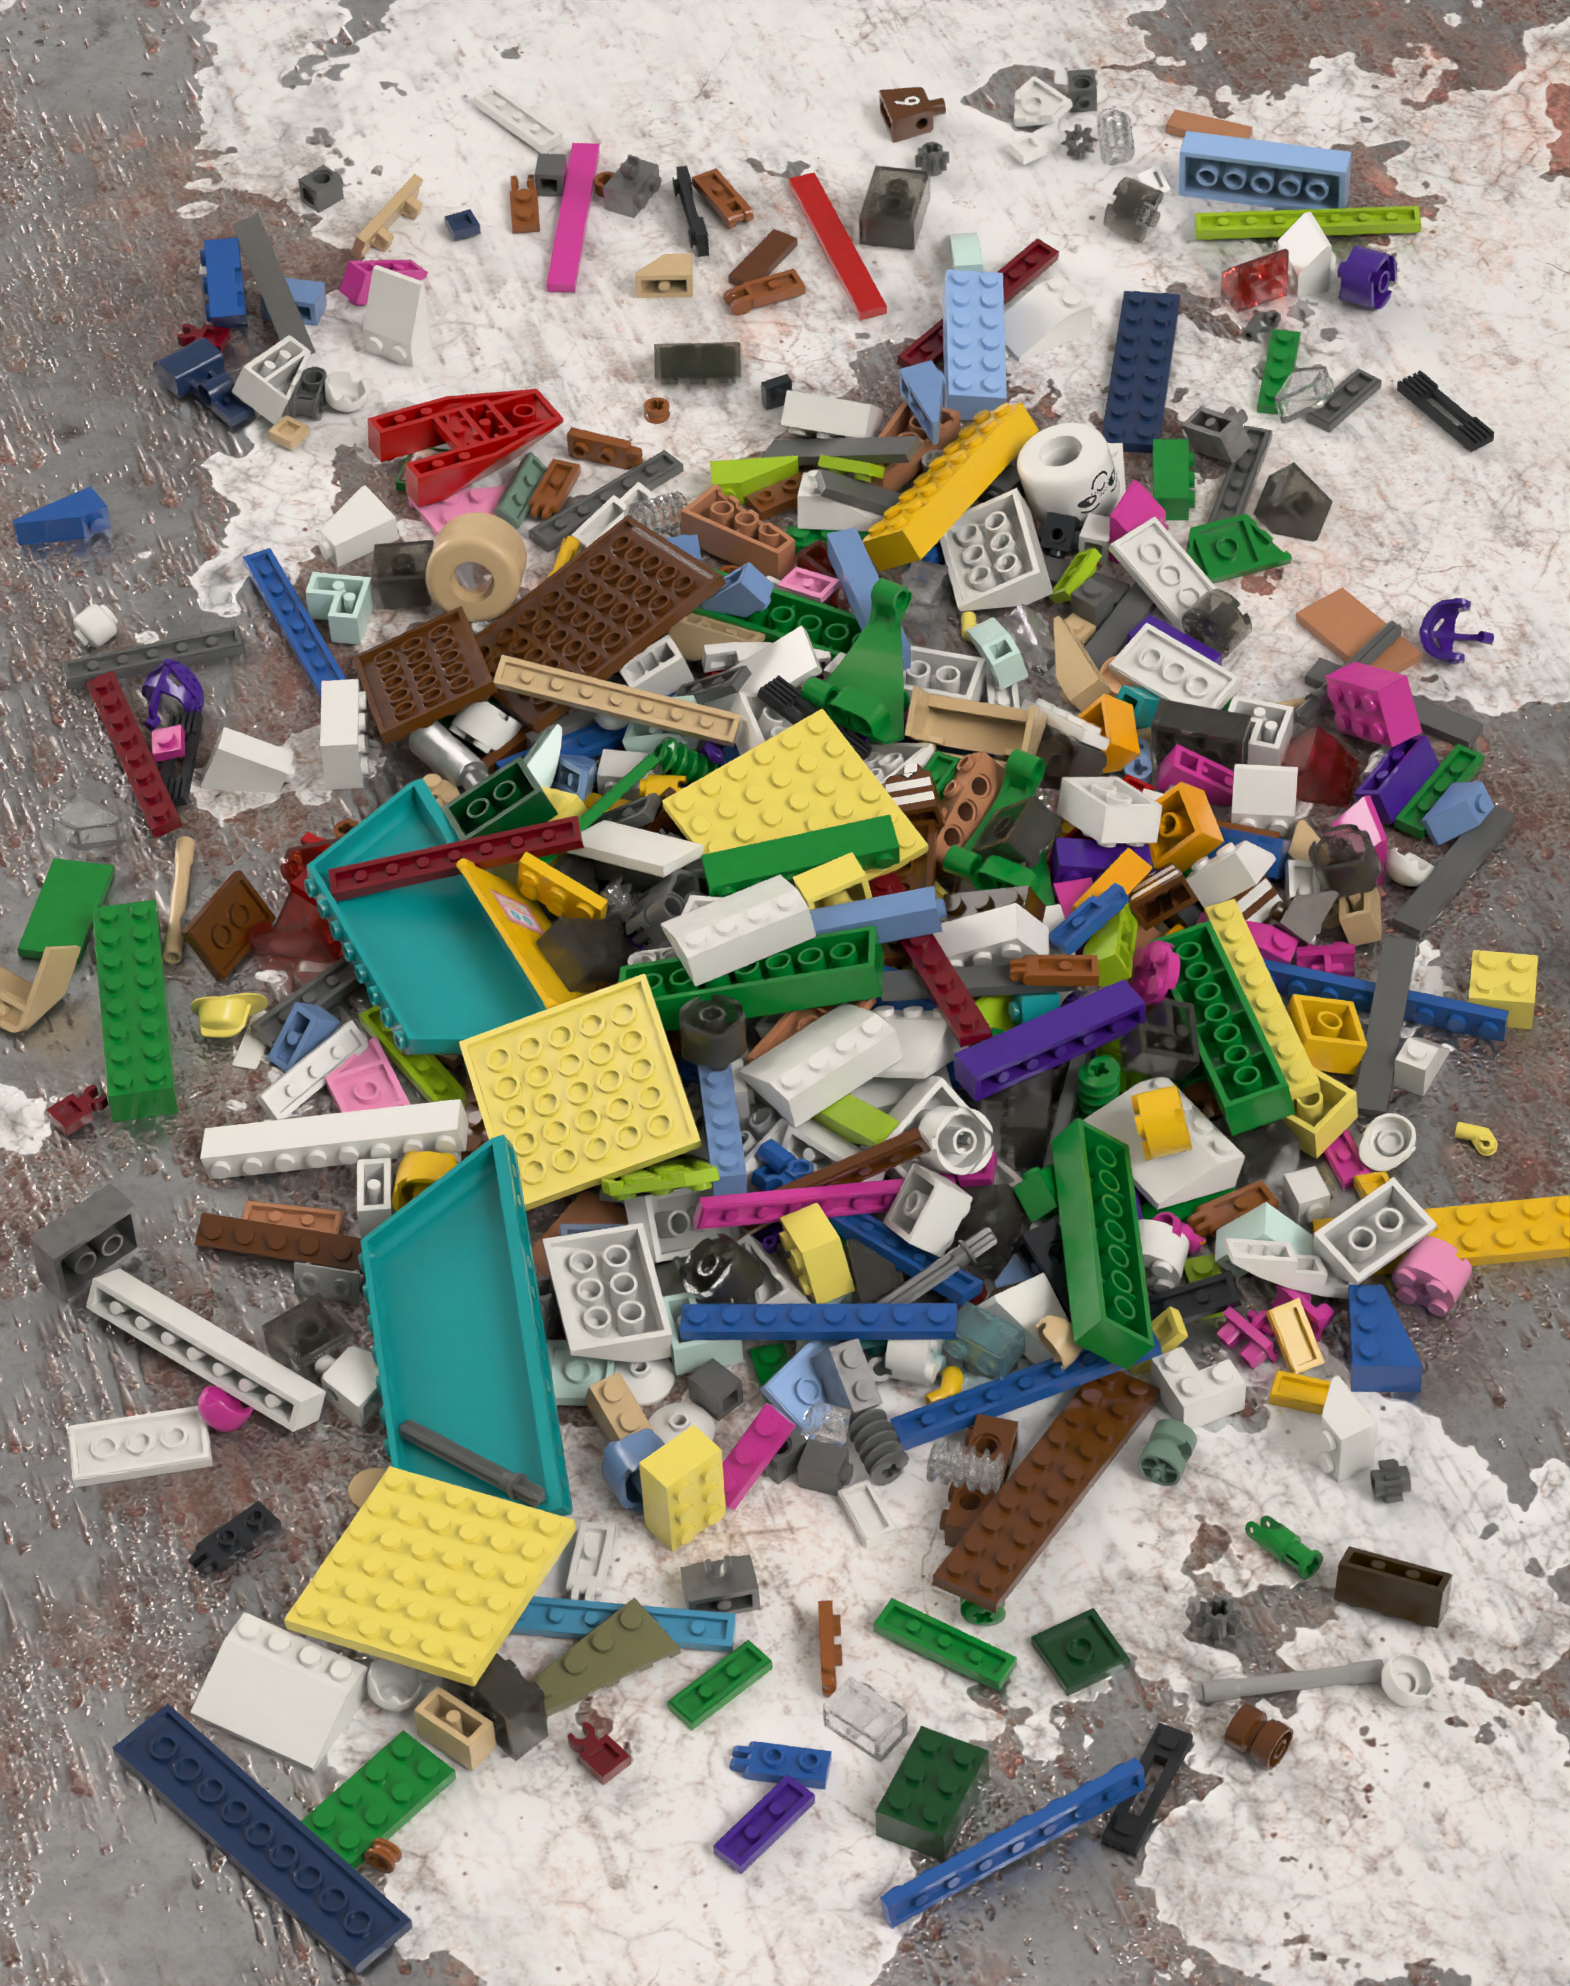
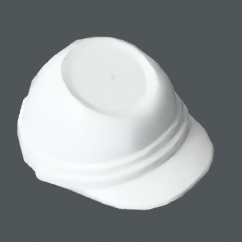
[1358,1113,1417,1171]

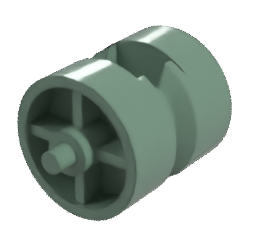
[1137,1419,1197,1486]

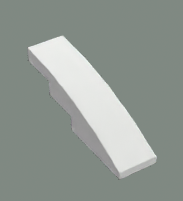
[702,642,831,676]
[1224,1238,1355,1299]

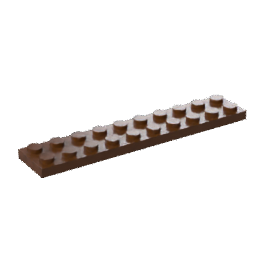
[932,1371,1161,1613]

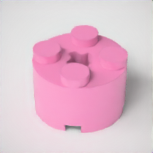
[1392,1236,1472,1317]

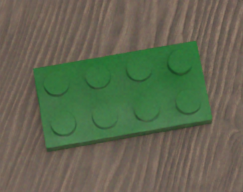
[301,1730,456,1869]

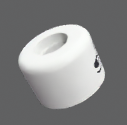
[1017,423,1120,527]

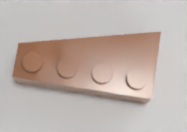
[859,400,960,492]
[680,483,795,580]

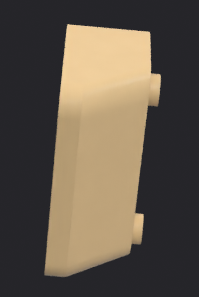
[905,686,1047,757]
[0,945,81,1033]

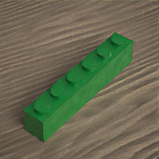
[701,814,900,898]

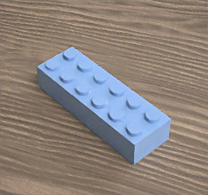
[1179,131,1351,210]
[942,269,1007,420]

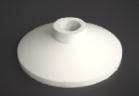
[615,1358,676,1406]
[648,1403,715,1444]

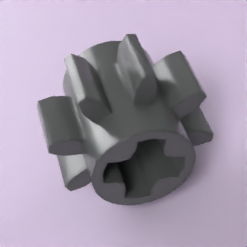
[1061,124,1098,159]
[915,142,949,177]
[1370,1458,1411,1504]
[1195,1595,1241,1642]

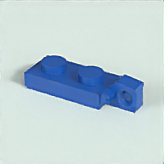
[1049,882,1130,955]

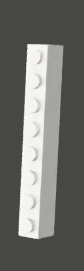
[200,1099,469,1180]
[86,1268,326,1432]

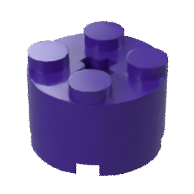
[1337,245,1397,309]

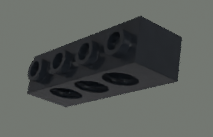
[1013,1218,1072,1323]

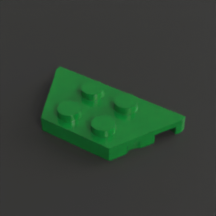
[1186,514,1292,583]

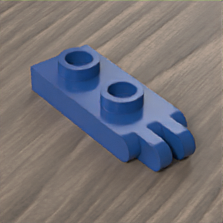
[729,1741,832,1790]

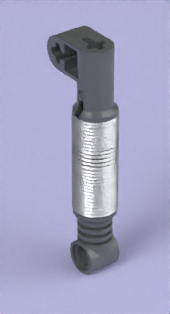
[405,721,490,795]

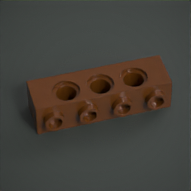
[939,1414,1018,1547]

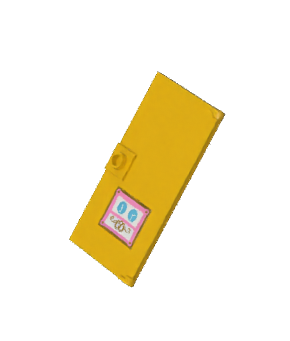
[456,859,594,1009]

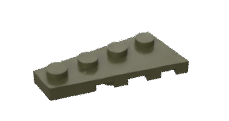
[522,1597,681,1717]

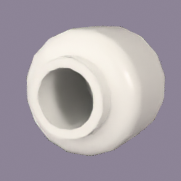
[73,604,118,648]

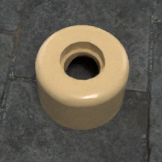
[426,512,527,622]

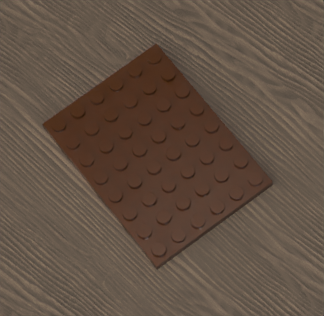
[475,515,726,734]

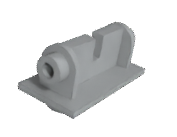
[294,1262,366,1304]

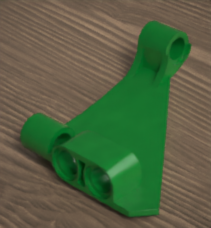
[801,578,912,745]
[943,748,1056,906]

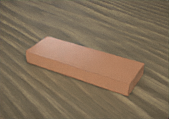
[1166,109,1253,139]
[241,1200,345,1235]

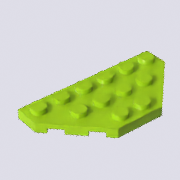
[601,1157,720,1201]

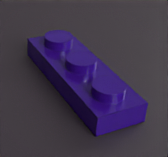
[713,1774,816,1874]

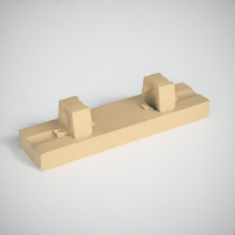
[350,174,424,260]

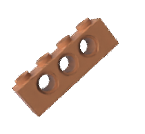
[935,751,1005,879]

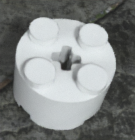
[449,701,523,754]
[918,1105,994,1175]
[1138,1219,1190,1293]
[885,1340,948,1386]

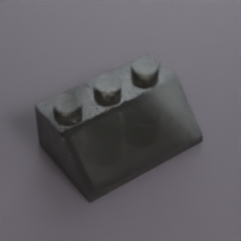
[654,342,743,386]

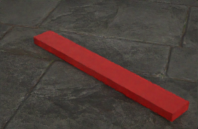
[788,172,887,320]

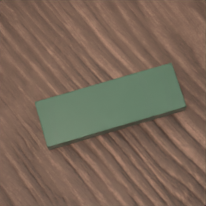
[493,452,547,530]

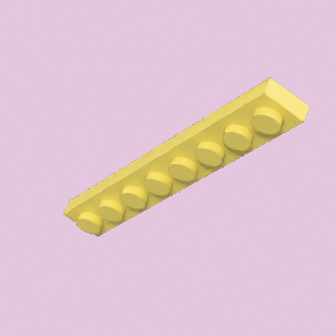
[1204,899,1321,1100]

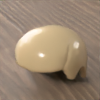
[1035,1315,1082,1370]

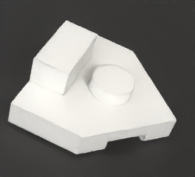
[1014,76,1073,127]

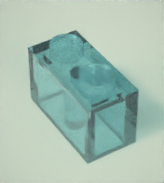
[944,1301,1025,1380]

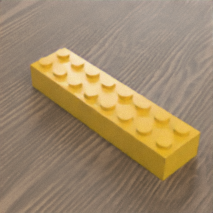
[862,402,1039,572]

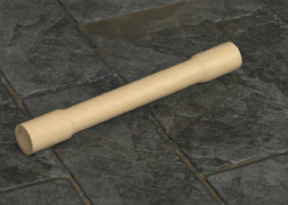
[163,836,195,964]

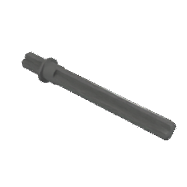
[1294,621,1402,726]
[839,1227,997,1343]
[399,1419,546,1507]

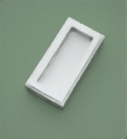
[837,1479,899,1549]

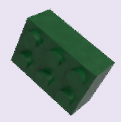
[441,756,558,841]
[875,1726,989,1861]

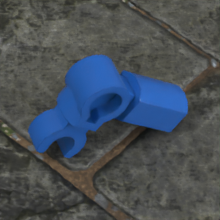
[757,1139,814,1191]

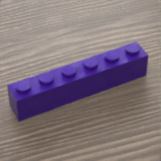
[954,979,1146,1101]

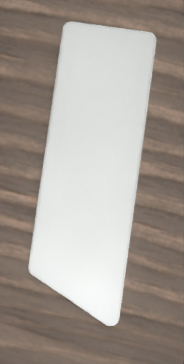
[232,1010,267,1070]

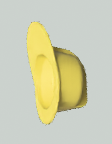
[190,993,268,1038]

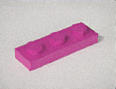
[722,1403,797,1510]

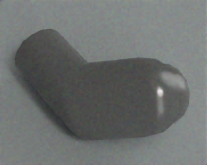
[1242,310,1281,342]

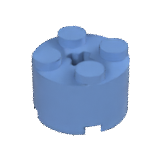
[601,1428,665,1513]

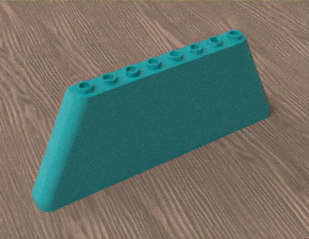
[304,778,547,1055]
[358,1134,572,1516]

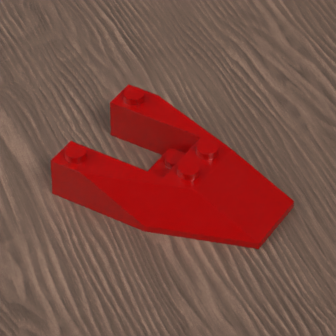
[367,389,563,507]

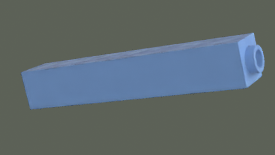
[827,527,911,670]
[809,886,947,943]

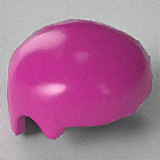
[198,1385,253,1432]

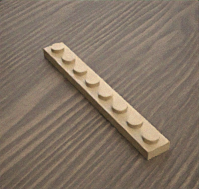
[493,655,741,747]

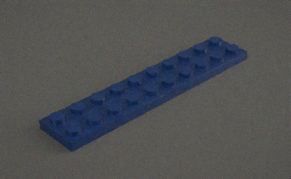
[112,1704,413,1975]

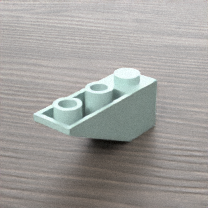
[966,617,1029,690]

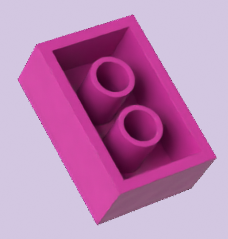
[1325,662,1422,747]

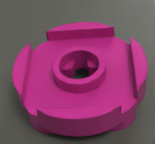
[1131,940,1180,1007]

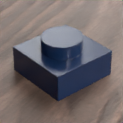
[444,209,481,241]

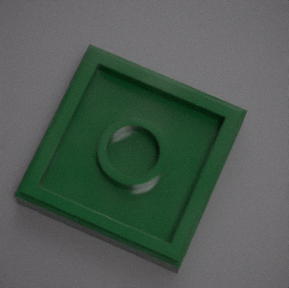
[1031,1608,1130,1696]

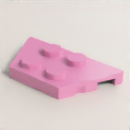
[408,486,507,537]
[325,1037,411,1113]

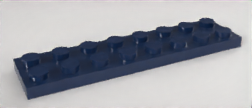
[1102,291,1181,454]

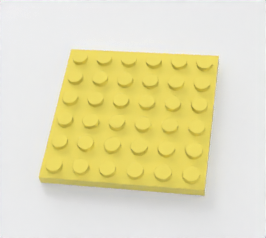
[662,709,928,881]
[459,974,703,1211]
[284,1466,577,1687]

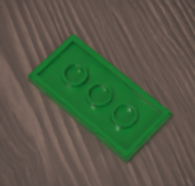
[17,858,115,964]

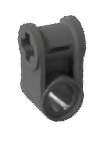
[289,367,327,420]

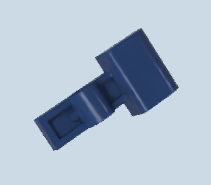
[153,337,255,427]

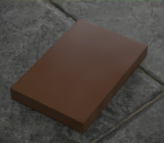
[181,870,277,981]

